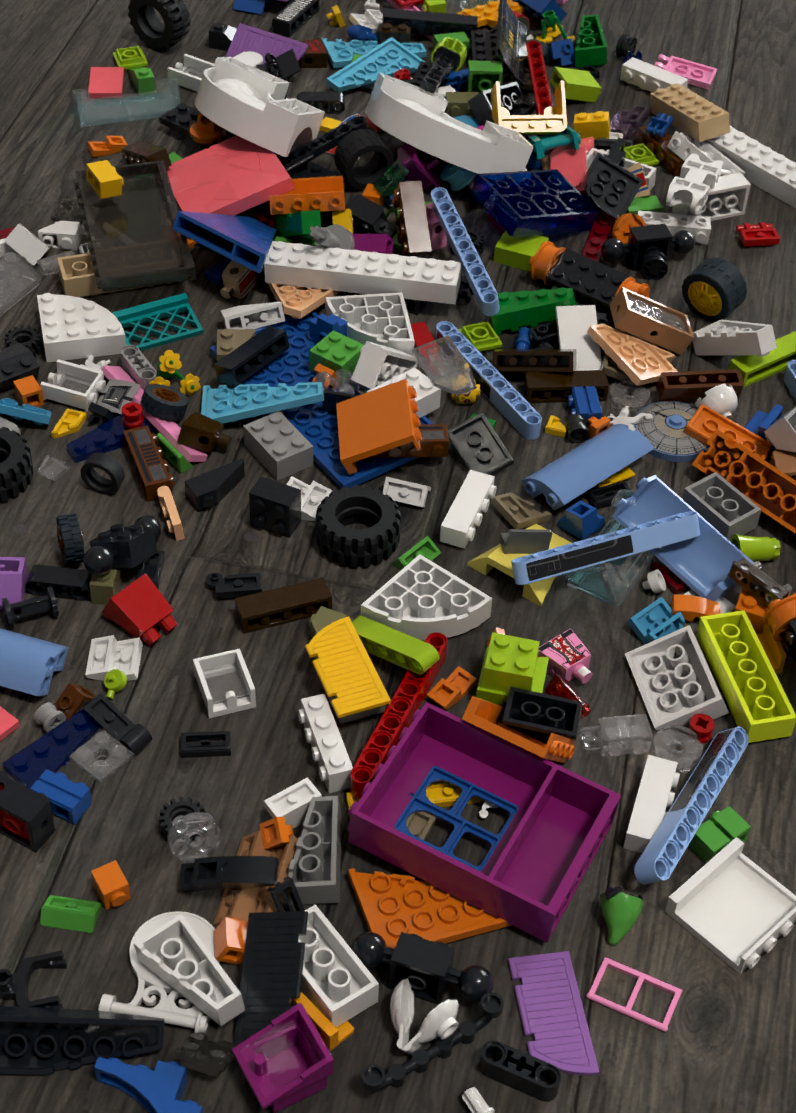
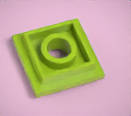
[113,46,148,71]
[624,143,659,167]
[458,321,503,352]

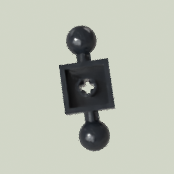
[601,224,695,271]
[83,516,161,576]
[352,932,494,1005]

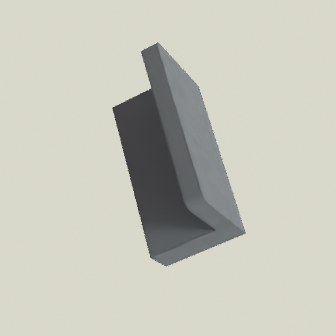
[499,529,553,554]

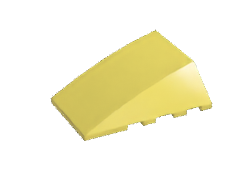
[467,524,571,607]

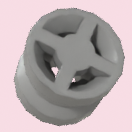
[34,702,66,734]

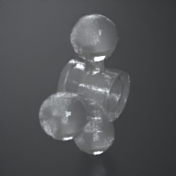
[315,369,370,394]

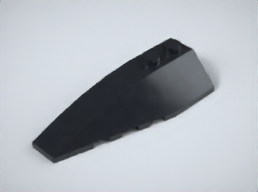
[0,1006,165,1075]

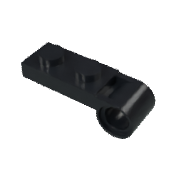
[83,693,153,757]

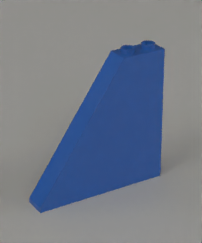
[172,211,276,273]

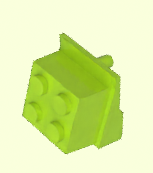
[476,632,549,705]

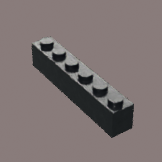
[382,8,478,39]

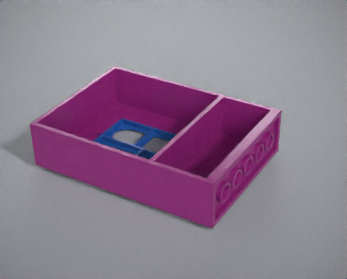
[347,702,621,943]

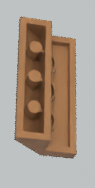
[213,830,298,927]

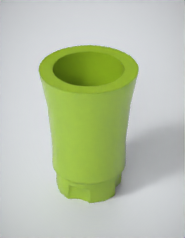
[730,534,781,562]

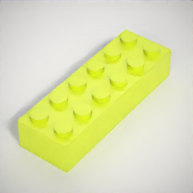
[696,610,796,743]

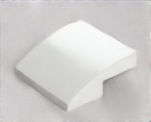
[349,9,383,33]
[287,476,332,521]
[85,635,143,681]

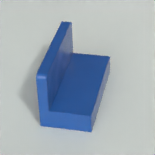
[233,0,270,15]
[745,404,784,440]

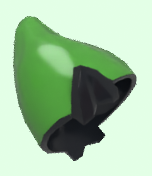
[599,886,644,946]

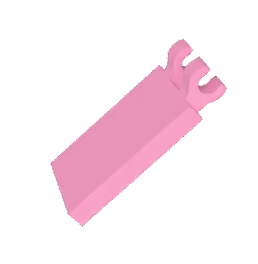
[654,54,717,90]

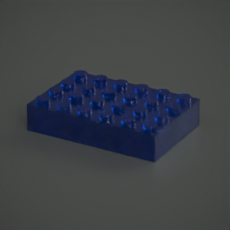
[470,169,600,237]

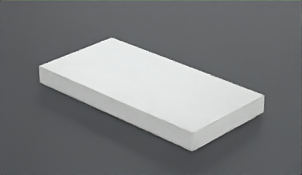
[555,305,602,371]

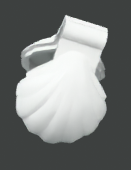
[390,979,459,1056]

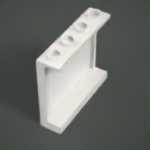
[665,837,796,974]

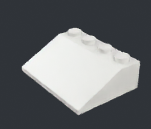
[625,625,729,730]

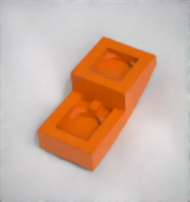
[87,136,128,157]
[671,594,721,622]
[427,666,478,710]

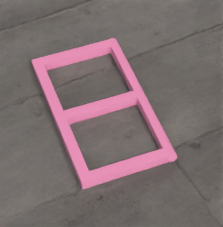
[586,957,682,1032]

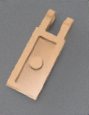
[157,485,185,541]

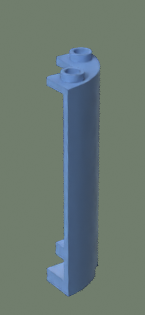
[521,424,654,510]
[611,475,754,602]
[0,628,69,696]

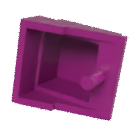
[397,143,448,190]
[232,1003,334,1113]

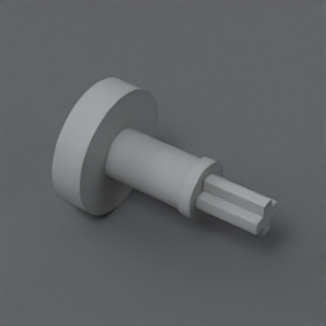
[310,225,355,250]

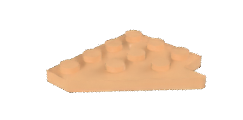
[267,283,341,319]
[587,324,678,386]

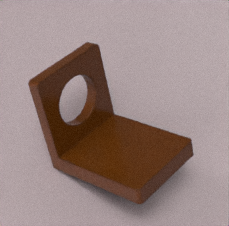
[54,683,96,724]

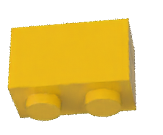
[573,111,611,140]
[86,160,124,199]

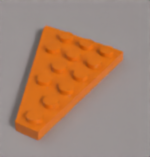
[348,868,511,949]

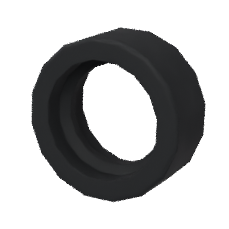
[80,453,125,495]

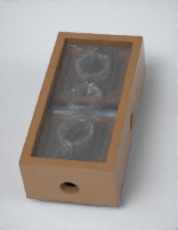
[610,287,694,355]

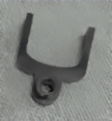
[0,951,68,1008]

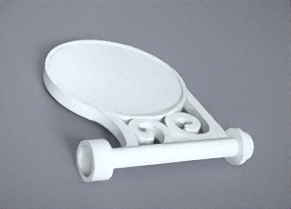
[98,911,220,1036]

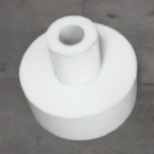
[643,569,666,594]

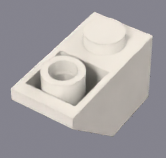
[38,221,82,250]

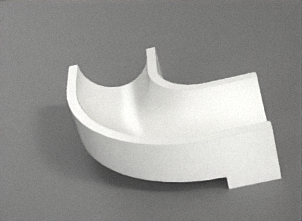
[194,57,325,157]
[365,72,533,188]

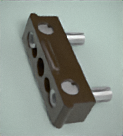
[728,558,792,606]

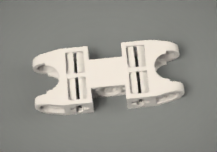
[666,153,723,214]

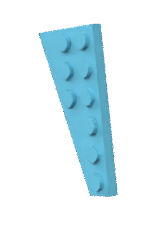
[326,37,425,92]
[321,38,427,69]
[201,382,324,424]

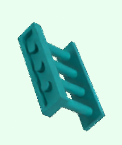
[525,125,581,159]

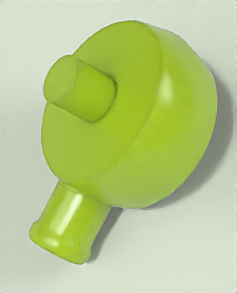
[104,669,127,699]

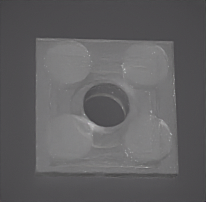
[69,730,134,784]

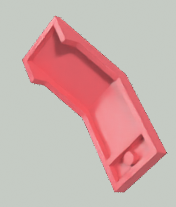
[550,137,594,200]

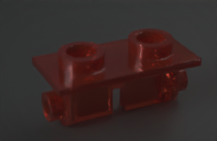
[546,673,591,717]

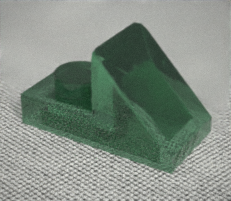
[373,159,410,197]

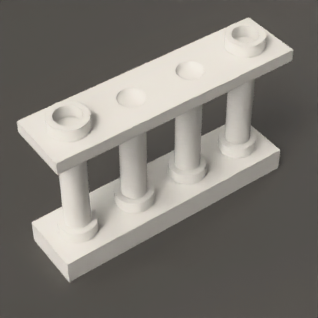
[667,131,745,176]

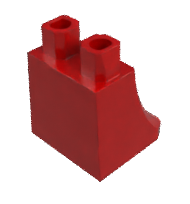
[101,573,178,647]

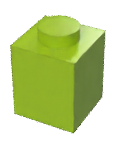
[421,0,447,13]

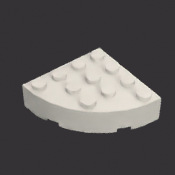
[325,292,415,356]
[37,293,126,363]
[361,554,492,641]

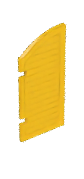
[305,616,391,718]

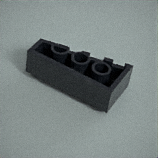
[468,81,524,126]

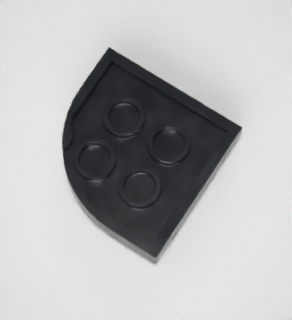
[584,152,643,222]

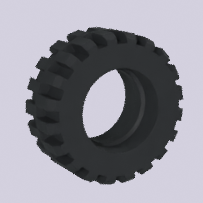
[128,0,191,50]
[0,427,33,503]
[316,485,401,568]

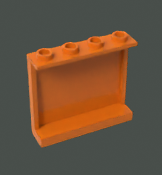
[269,176,345,215]
[336,379,422,475]
[462,696,575,763]

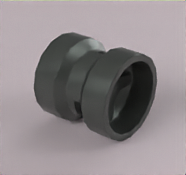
[565,414,589,443]

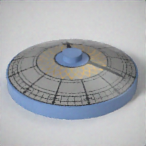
[633,401,709,462]

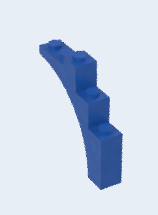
[94,1057,203,1113]

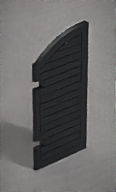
[233,911,308,1048]

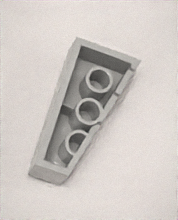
[284,796,342,905]

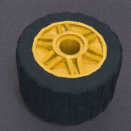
[682,257,747,322]

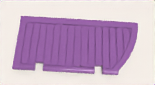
[226,23,309,70]
[508,951,599,1076]

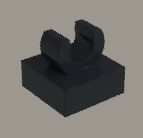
[88,402,116,429]

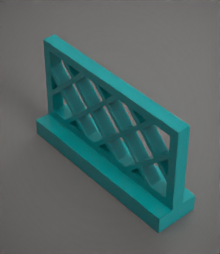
[112,293,203,351]

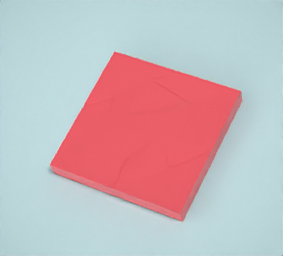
[160,135,295,215]

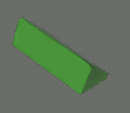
[157,433,193,473]
[392,536,441,570]
[40,895,102,933]

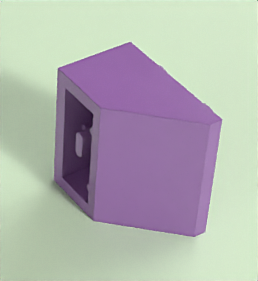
[0,557,29,610]

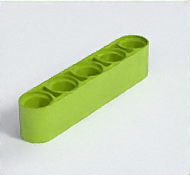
[352,615,440,675]

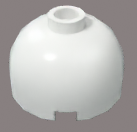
[695,384,738,419]

